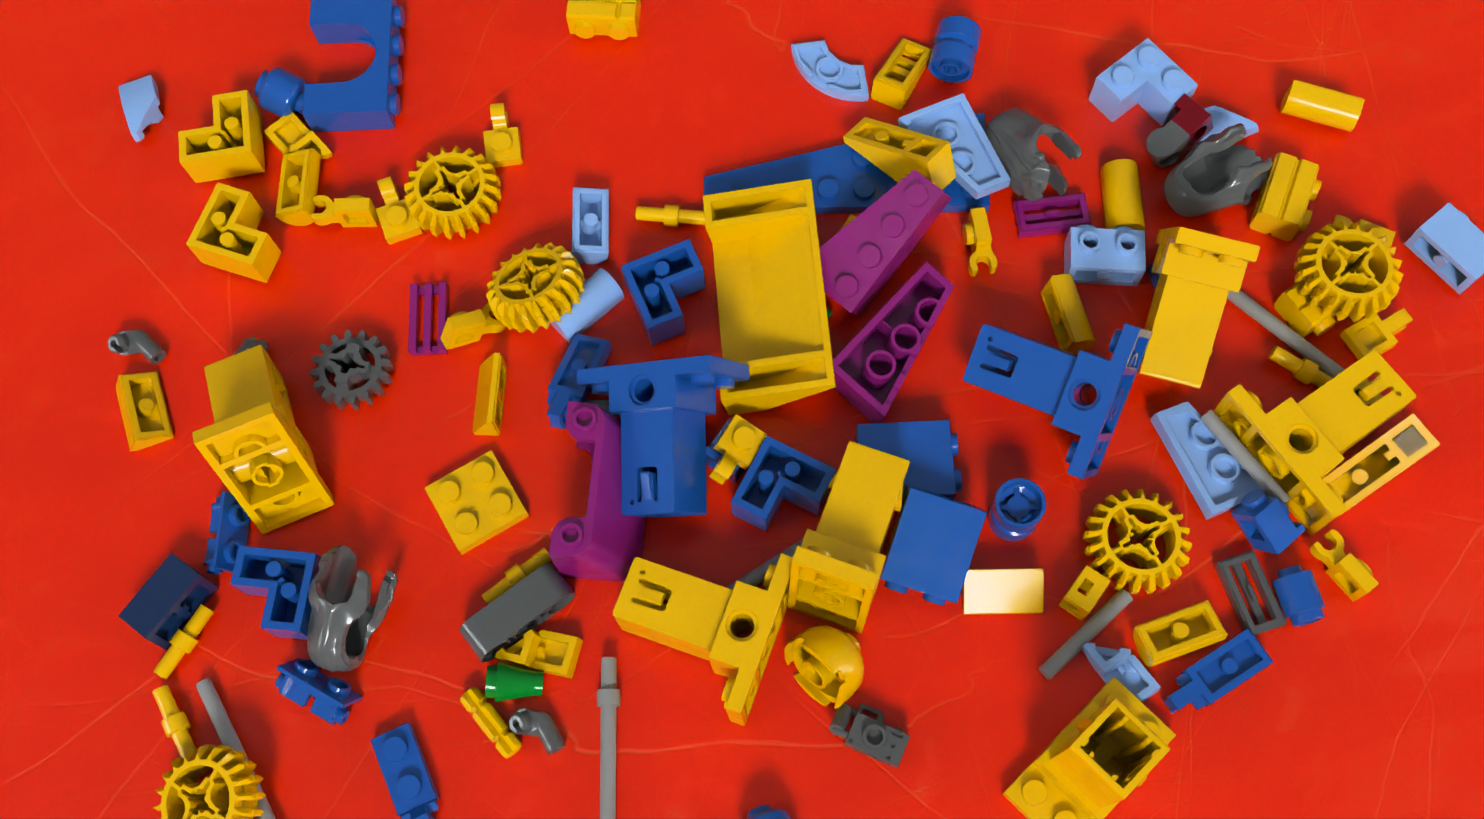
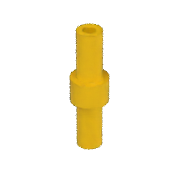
[636,204,705,227]
[1268,346,1333,388]
[481,548,552,604]
[153,604,214,680]
[152,685,196,758]

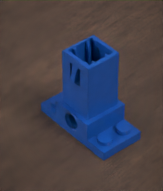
[963,323,1153,479]
[577,355,749,518]

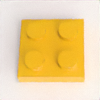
[424,450,529,555]

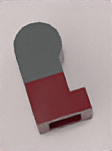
[1146,94,1213,168]

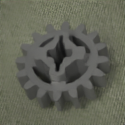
[310,330,394,410]

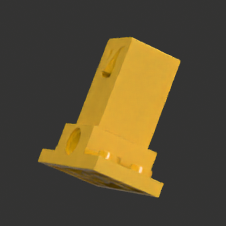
[1138,227,1261,389]
[192,344,335,534]
[1214,350,1416,536]
[788,440,910,634]
[613,553,793,726]
[1002,677,1176,819]

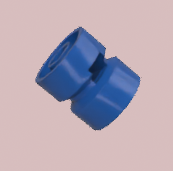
[928,16,982,83]
[987,478,1046,542]

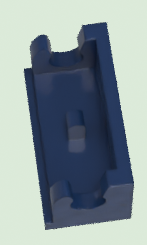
[118,553,219,650]

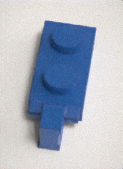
[547,333,612,430]
[1162,628,1273,714]
[370,723,440,819]

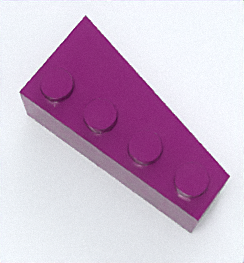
[820,169,952,316]
[833,261,954,424]

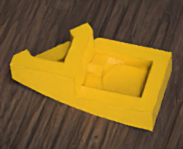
[263,112,333,159]
[495,629,583,679]

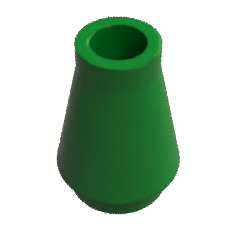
[485,662,544,702]

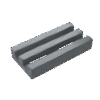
[1214,550,1287,636]

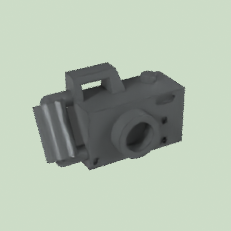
[829,703,910,769]

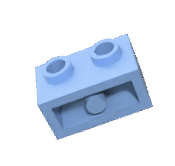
[1404,202,1484,295]
[1064,224,1146,286]

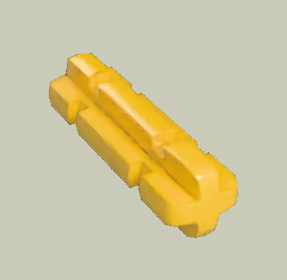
[460,687,522,759]

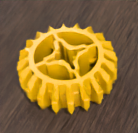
[404,145,502,240]
[1293,221,1404,323]
[486,242,585,333]
[1082,489,1193,595]
[153,744,266,819]

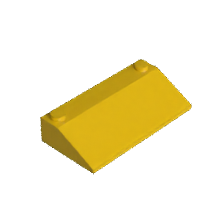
[703,179,836,415]

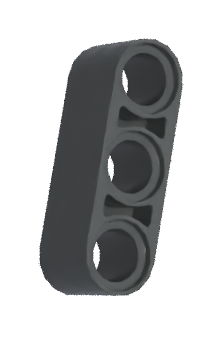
[459,562,576,663]

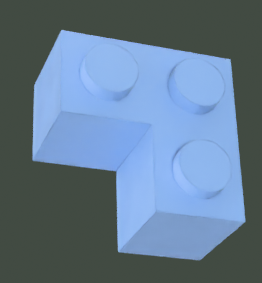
[1088,38,1198,127]

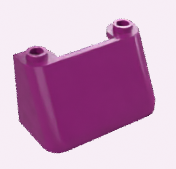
[549,401,646,582]

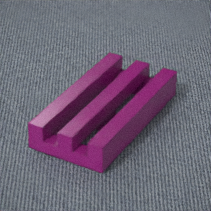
[1012,193,1091,238]
[408,282,449,356]

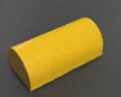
[1280,80,1365,132]
[275,148,321,226]
[1099,159,1145,231]
[1040,274,1096,354]
[1133,600,1227,667]

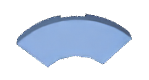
[791,40,869,102]

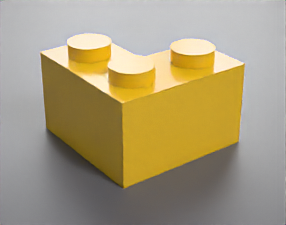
[178,90,265,183]
[186,182,282,283]

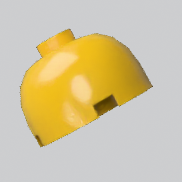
[784,625,864,708]

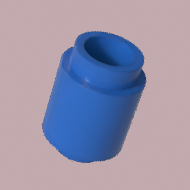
[1272,565,1326,627]

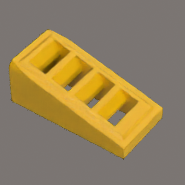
[871,38,932,110]

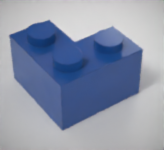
[621,239,706,346]
[731,436,837,532]
[230,546,321,640]

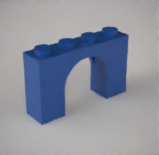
[302,0,405,132]

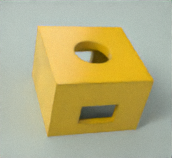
[1059,565,1111,621]

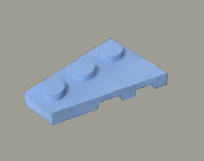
[898,93,1011,199]
[1150,401,1267,520]

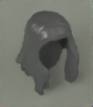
[985,107,1082,201]
[1164,123,1272,217]
[307,545,397,672]

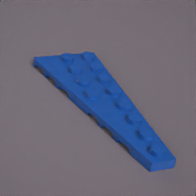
[704,113,990,214]

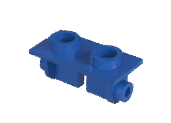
[203,491,250,575]
[275,659,363,725]

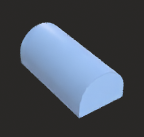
[572,187,609,264]
[550,268,624,344]

